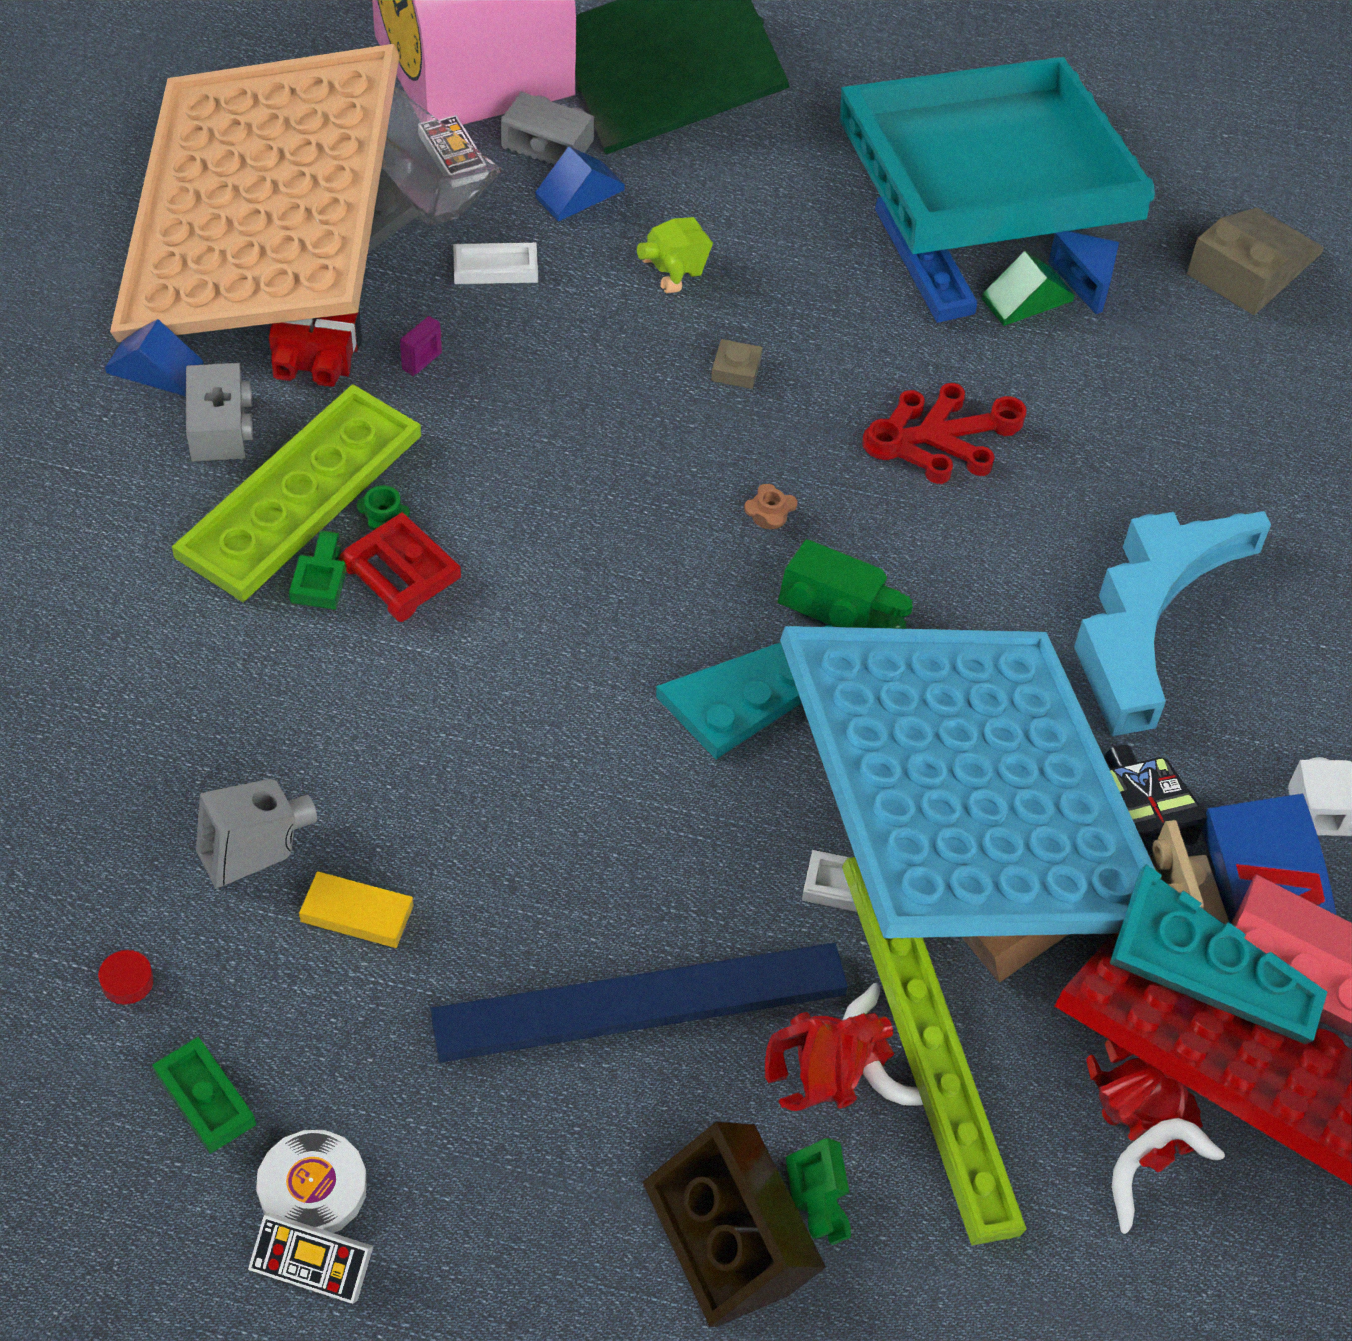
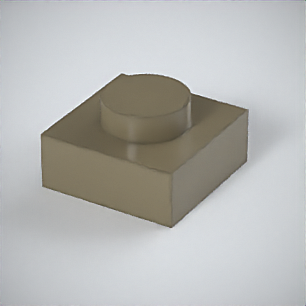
[711,339,763,389]

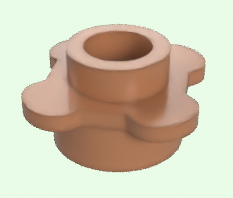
[744,484,797,529]

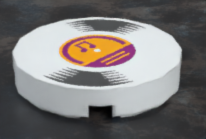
[256,1130,367,1233]

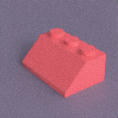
[1231,874,1352,1037]

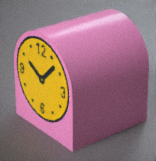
[372,0,576,125]

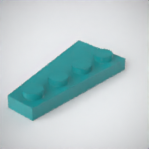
[1110,864,1327,1044]

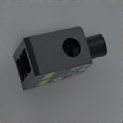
[1104,745,1207,855]

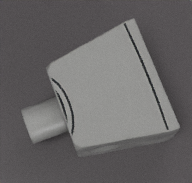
[196,779,317,889]

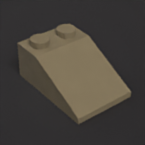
[1187,207,1324,315]

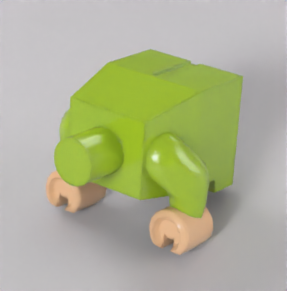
[637,217,713,293]

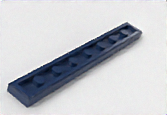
[430,942,848,1063]

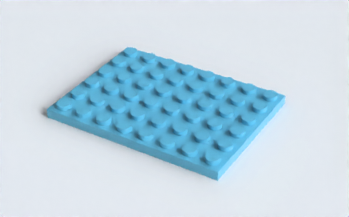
[780,626,1155,938]

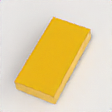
[299,871,414,948]

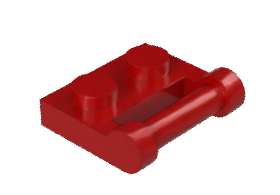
[338,512,461,622]

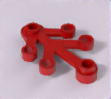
[862,383,1027,484]

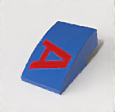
[1202,793,1336,923]

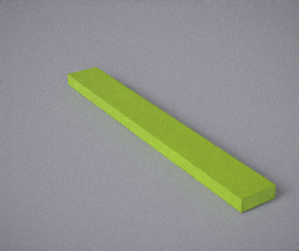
[842,857,1027,1246]

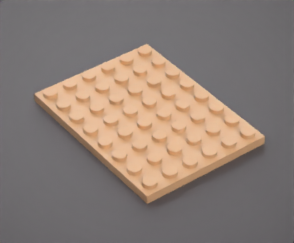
[110,44,400,343]

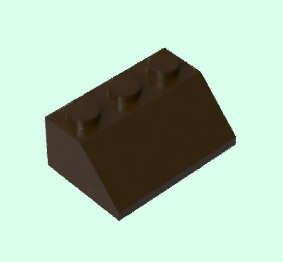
[642,1121,826,1327]

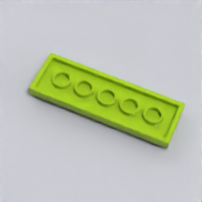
[172,384,421,603]

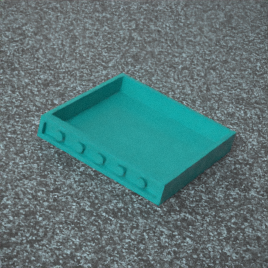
[839,57,1155,254]

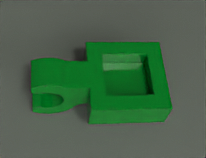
[289,530,347,610]
[785,1138,851,1245]

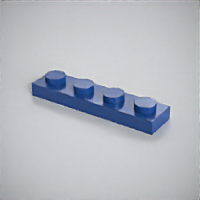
[875,197,978,323]

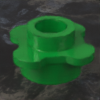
[357,485,410,530]

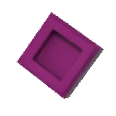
[400,316,442,376]

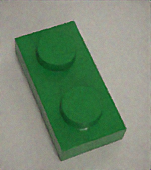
[152,1036,257,1154]

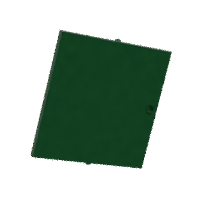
[575,0,790,155]

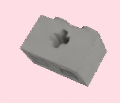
[186,363,253,462]

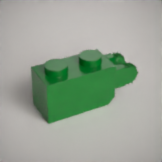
[777,539,913,629]

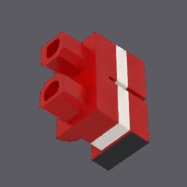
[269,310,362,387]

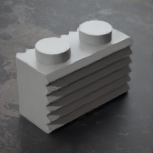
[501,91,594,166]

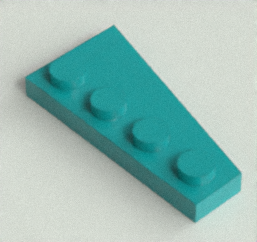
[656,624,833,759]

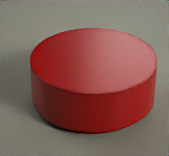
[98,950,154,1005]

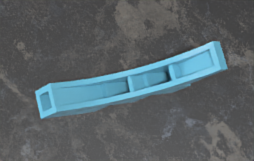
[1074,511,1271,736]

